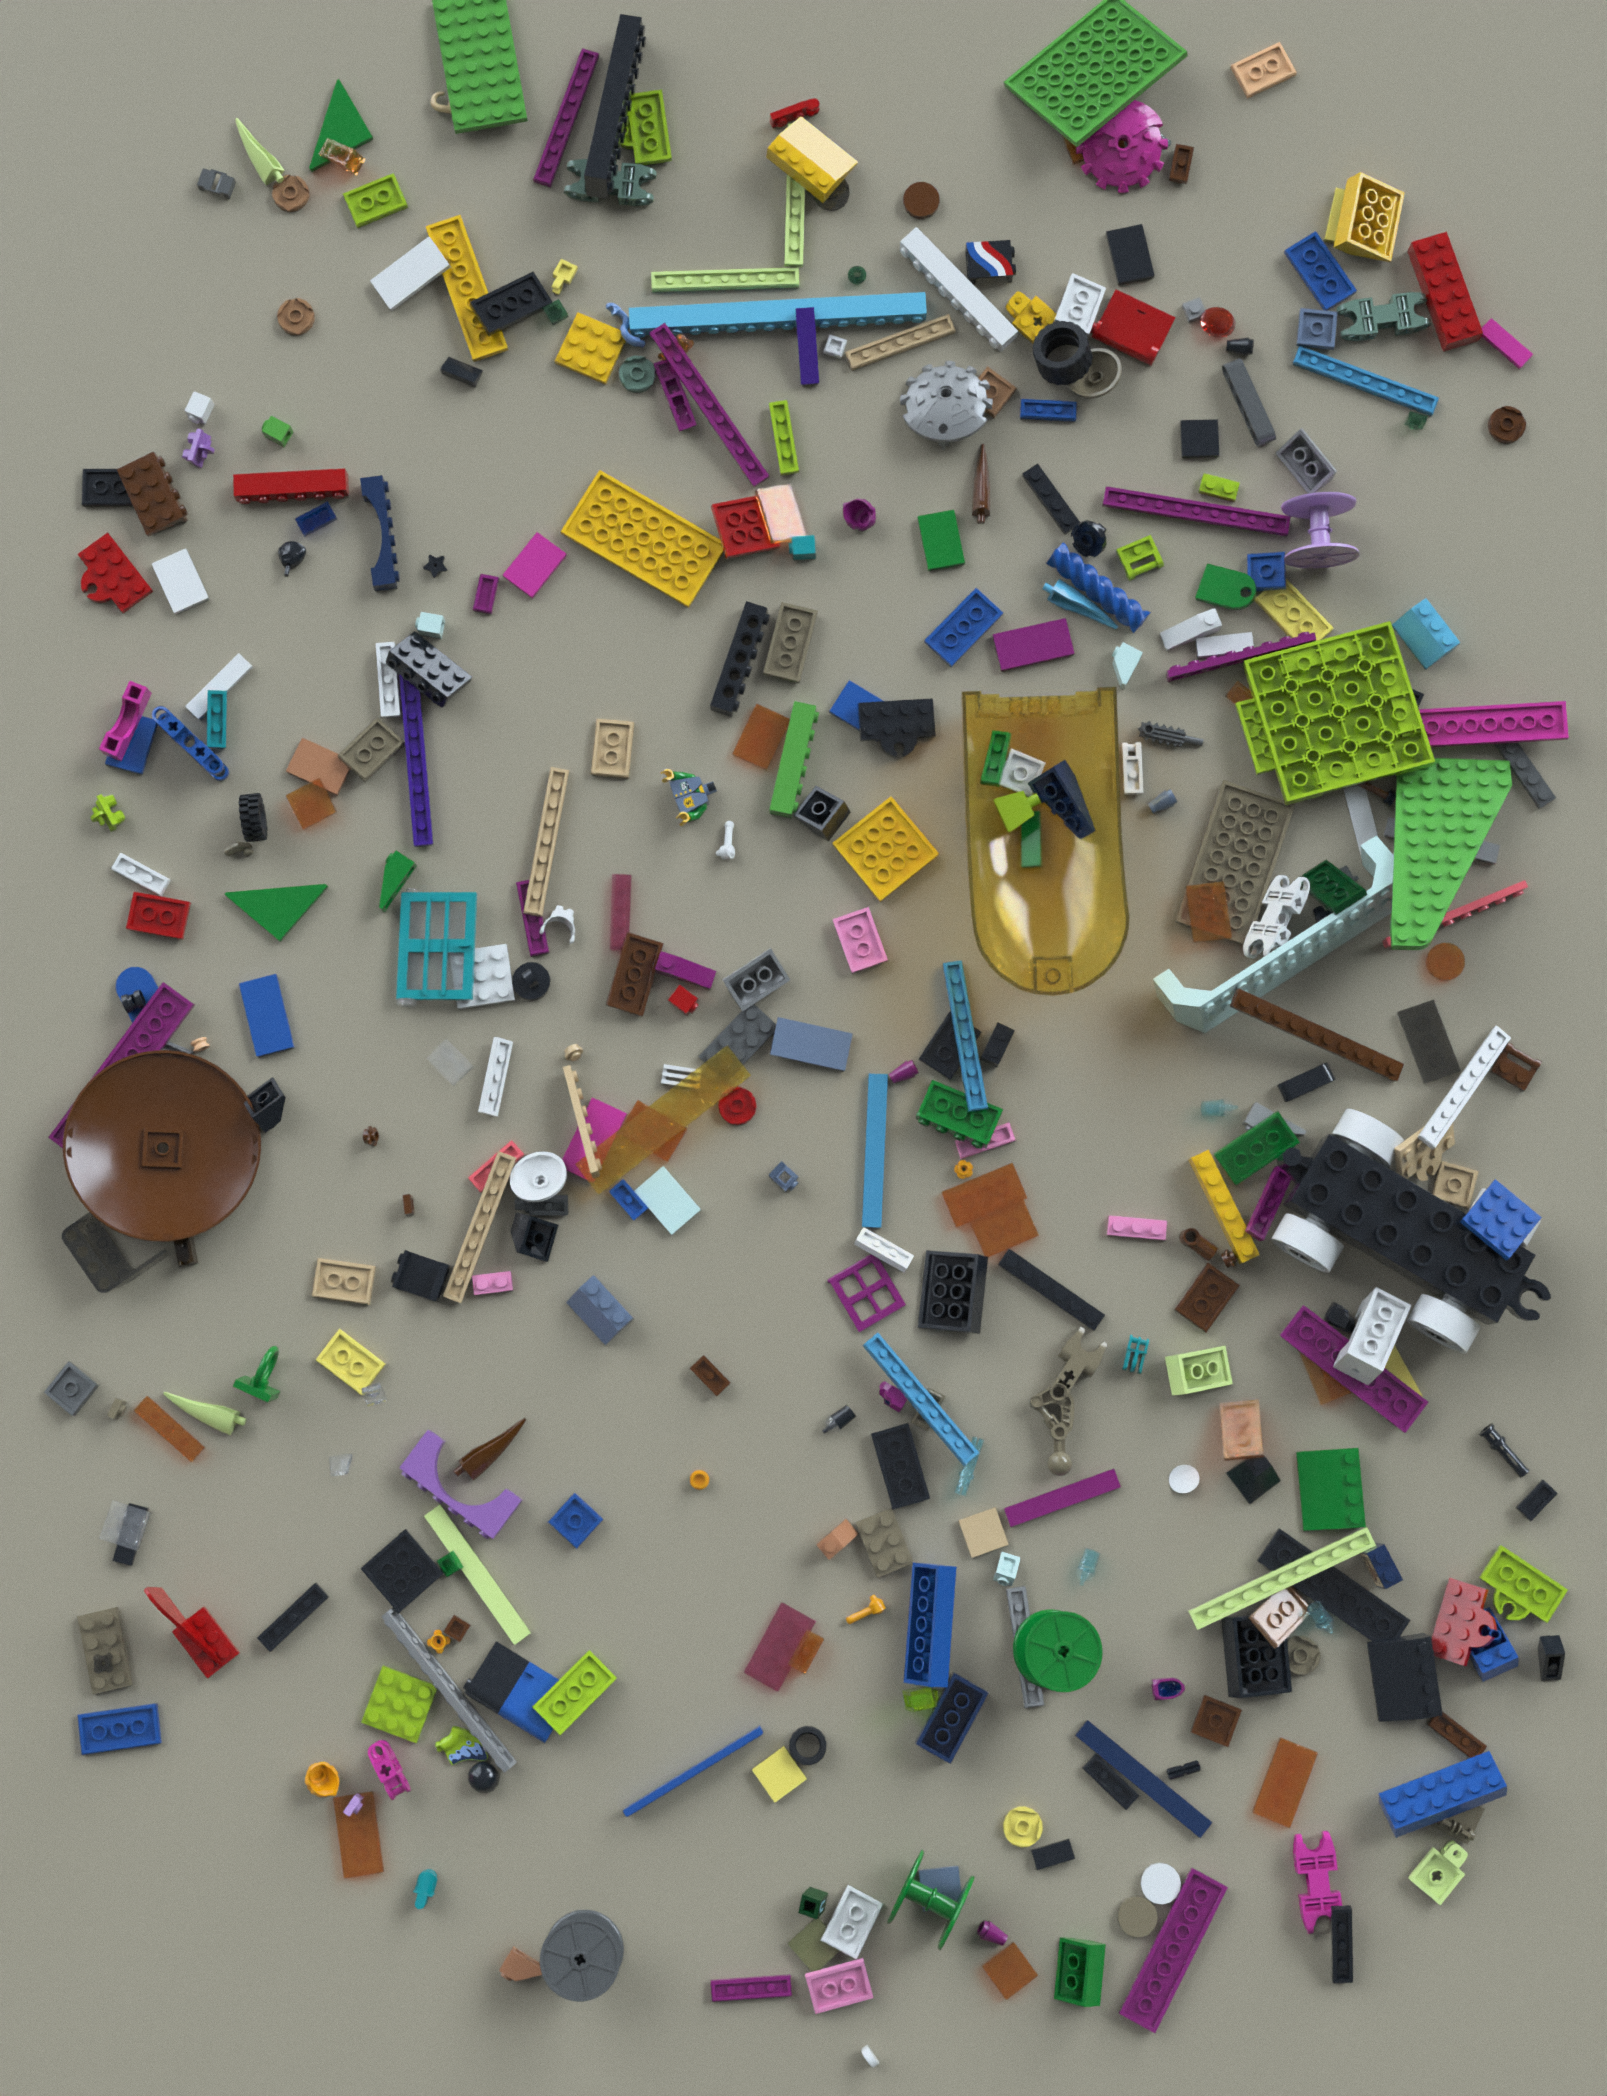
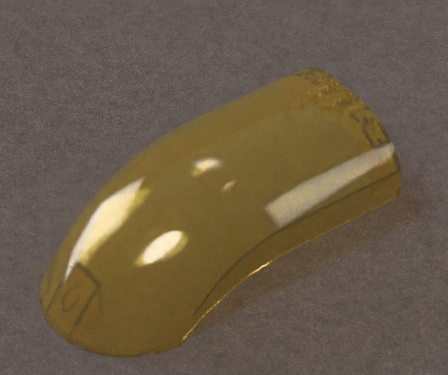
[960,687,1130,996]

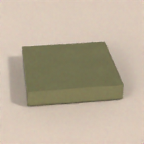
[788,1918,840,1972]

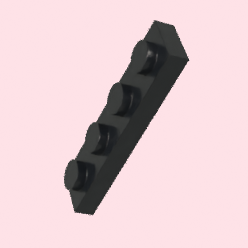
[1022,463,1080,535]
[257,1582,329,1652]
[1331,1905,1353,1984]

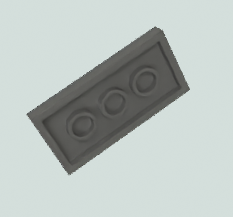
[699,1004,776,1083]

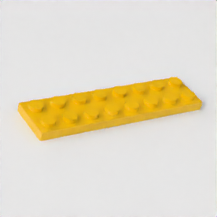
[425,215,508,362]

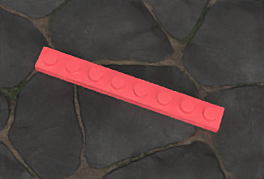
[1382,880,1528,948]

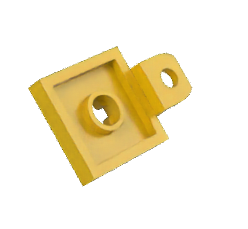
[1005,291,1056,344]

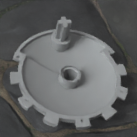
[900,361,993,450]

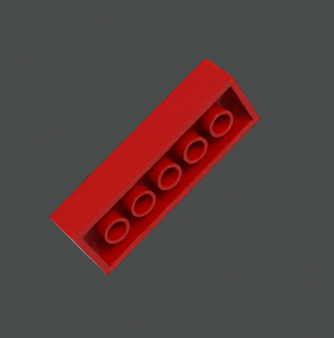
[1407,231,1483,352]

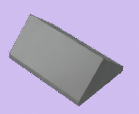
[1276,428,1337,494]
[722,948,790,1011]

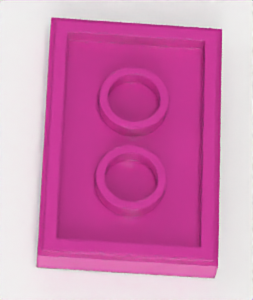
[503,532,567,599]

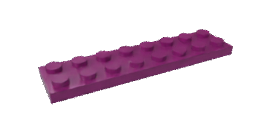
[1279,1305,1429,1433]
[1119,1867,1228,2033]

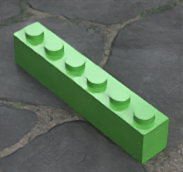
[769,701,819,818]

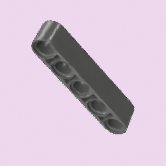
[1222,358,1276,447]

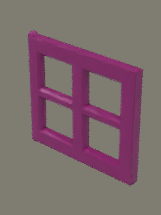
[827,1254,906,1332]

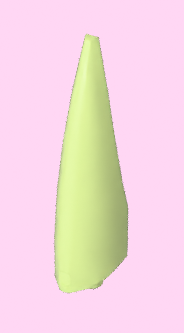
[235,118,285,185]
[163,1392,246,1435]

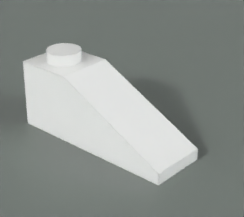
[1160,608,1222,651]

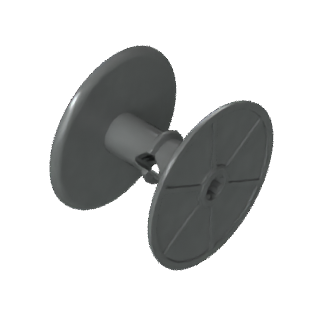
[540,1909,624,2002]

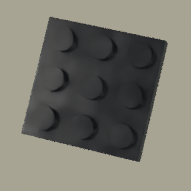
[360,1529,444,1613]

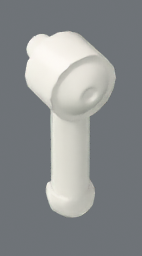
[716,821,735,860]

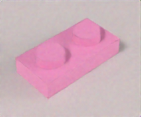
[472,1271,513,1295]

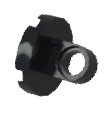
[1071,520,1107,557]
[512,962,551,1000]

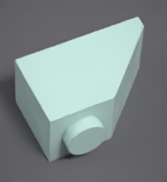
[1112,642,1143,690]

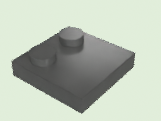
[44,1361,99,1417]

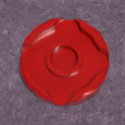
[718,1087,757,1125]

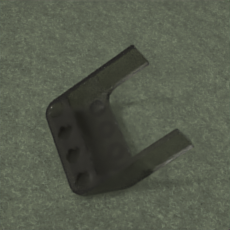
[62,1212,170,1293]

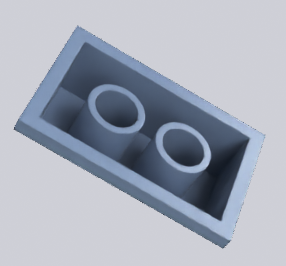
[566,1275,634,1345]

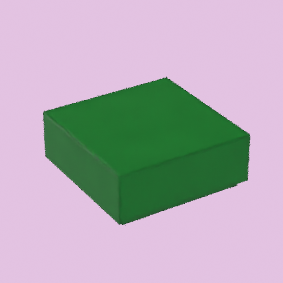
[437,1550,463,1577]

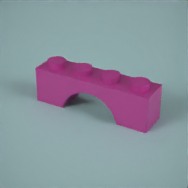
[99,681,152,761]

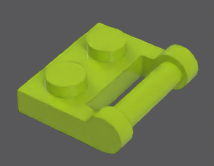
[1116,535,1164,581]

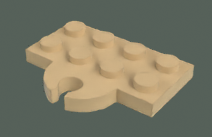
[1394,1123,1455,1181]

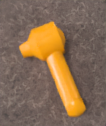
[846,1594,886,1624]

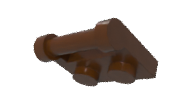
[1490,1042,1542,1091]

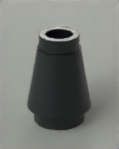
[1226,337,1254,356]

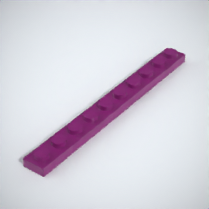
[649,323,769,488]
[1102,486,1291,536]

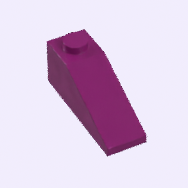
[655,951,716,990]

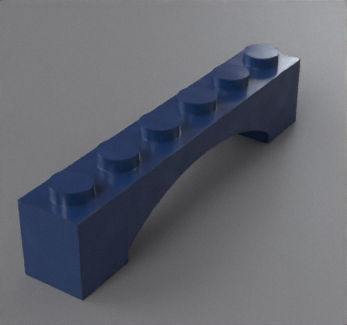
[360,475,400,591]

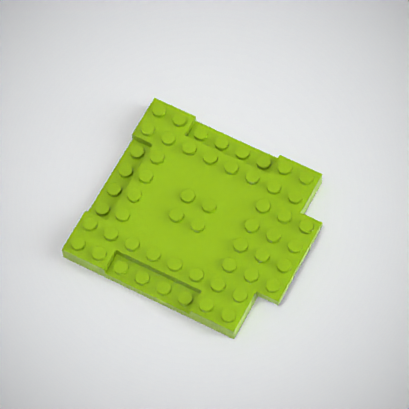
[1235,621,1435,805]

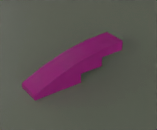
[653,359,697,432]

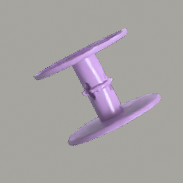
[1281,492,1360,569]

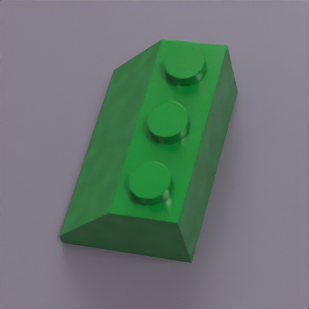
[1054,1937,1106,2007]

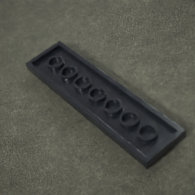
[1257,1528,1411,1641]

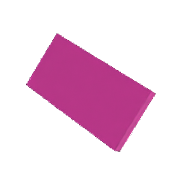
[562,1097,627,1183]

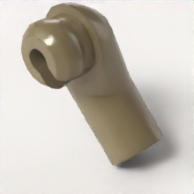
[224,842,253,856]

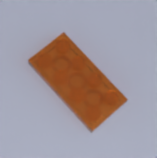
[941,1163,1027,1228]

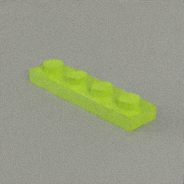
[769,400,799,476]

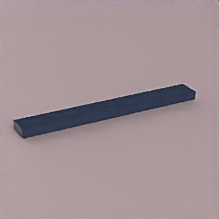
[1075,1720,1213,1838]

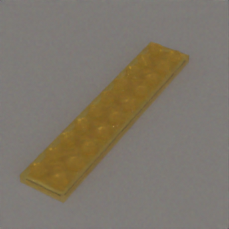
[575,1045,751,1195]

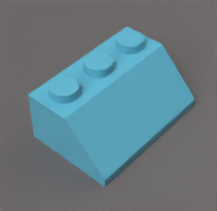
[1392,598,1460,670]

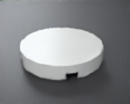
[1140,1863,1181,1904]

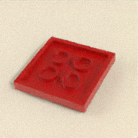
[711,494,780,559]

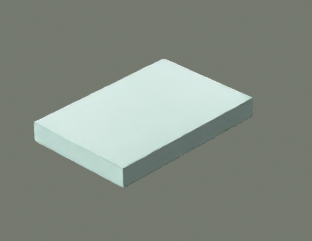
[634,1166,701,1235]

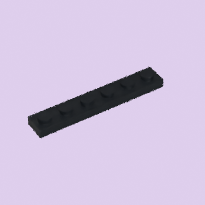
[998,1249,1105,1331]

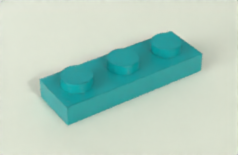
[207,690,227,748]

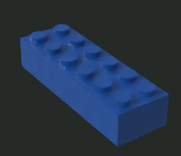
[904,1563,957,1687]
[1379,1751,1507,1838]

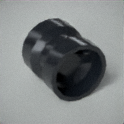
[121,989,146,1014]

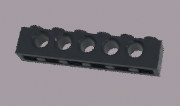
[710,601,770,717]

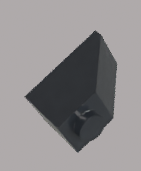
[1538,1635,1565,1681]

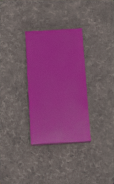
[992,618,1075,672]

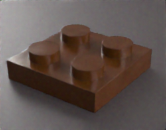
[1190,1694,1242,1747]

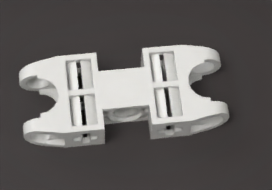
[1243,875,1310,959]

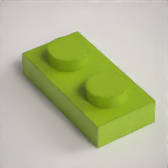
[1198,473,1240,502]

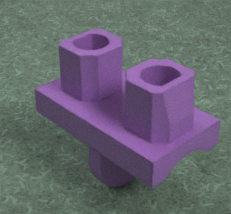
[182,429,215,468]

